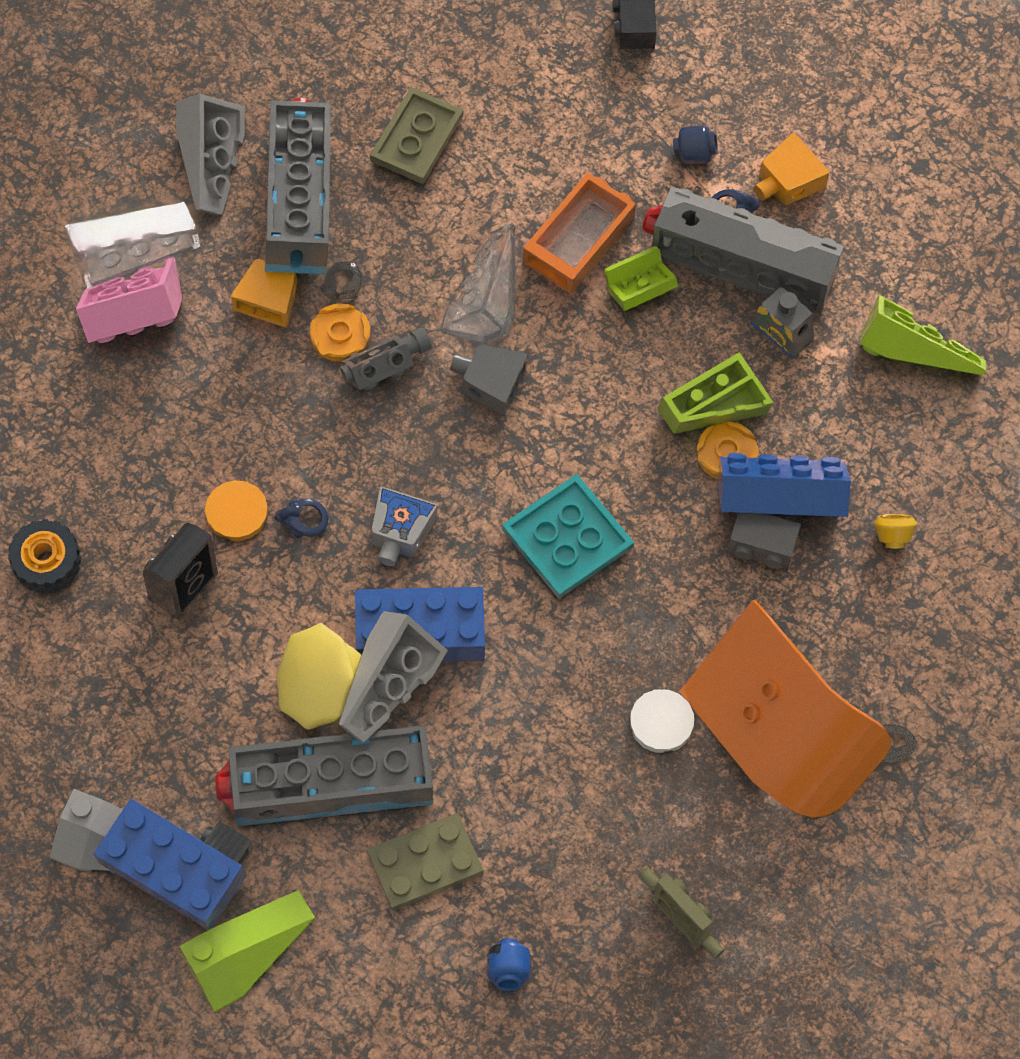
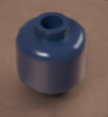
[673,125,718,165]

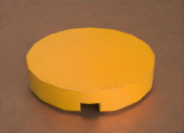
[310,303,371,362]
[696,421,759,480]
[205,480,268,542]

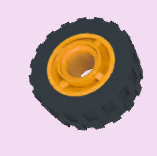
[8,519,82,593]

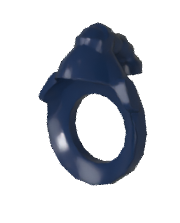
[712,189,760,214]
[274,498,328,538]

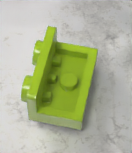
[604,246,678,311]

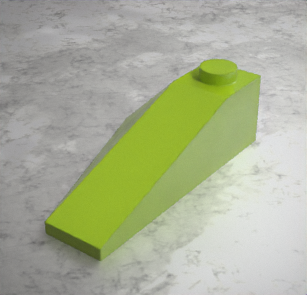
[860,295,986,375]
[180,890,315,1013]

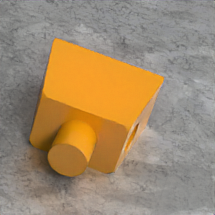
[753,133,830,205]
[231,259,297,328]

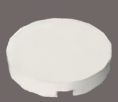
[630,690,694,753]

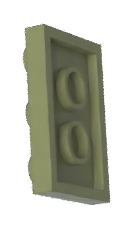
[370,87,463,184]
[367,813,484,911]

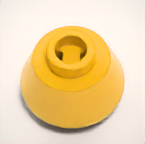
[874,514,917,549]

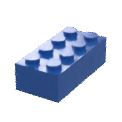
[718,453,851,517]
[355,587,485,661]
[94,799,247,930]

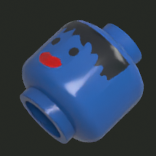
[487,938,531,991]

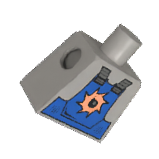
[371,486,438,566]

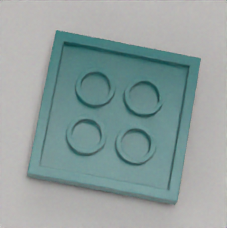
[502,474,635,599]

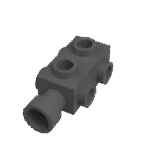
[340,327,432,390]

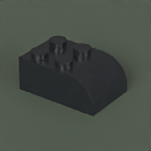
[143,523,218,620]

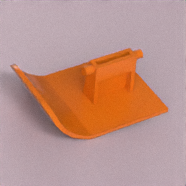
[679,600,891,818]

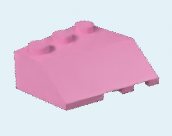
[76,256,182,343]

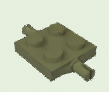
[638,867,725,959]

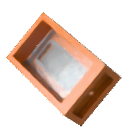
[523,172,636,294]

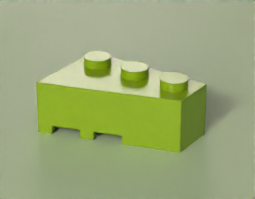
[657,352,774,434]

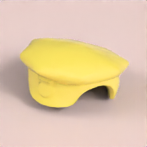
[277,623,362,730]

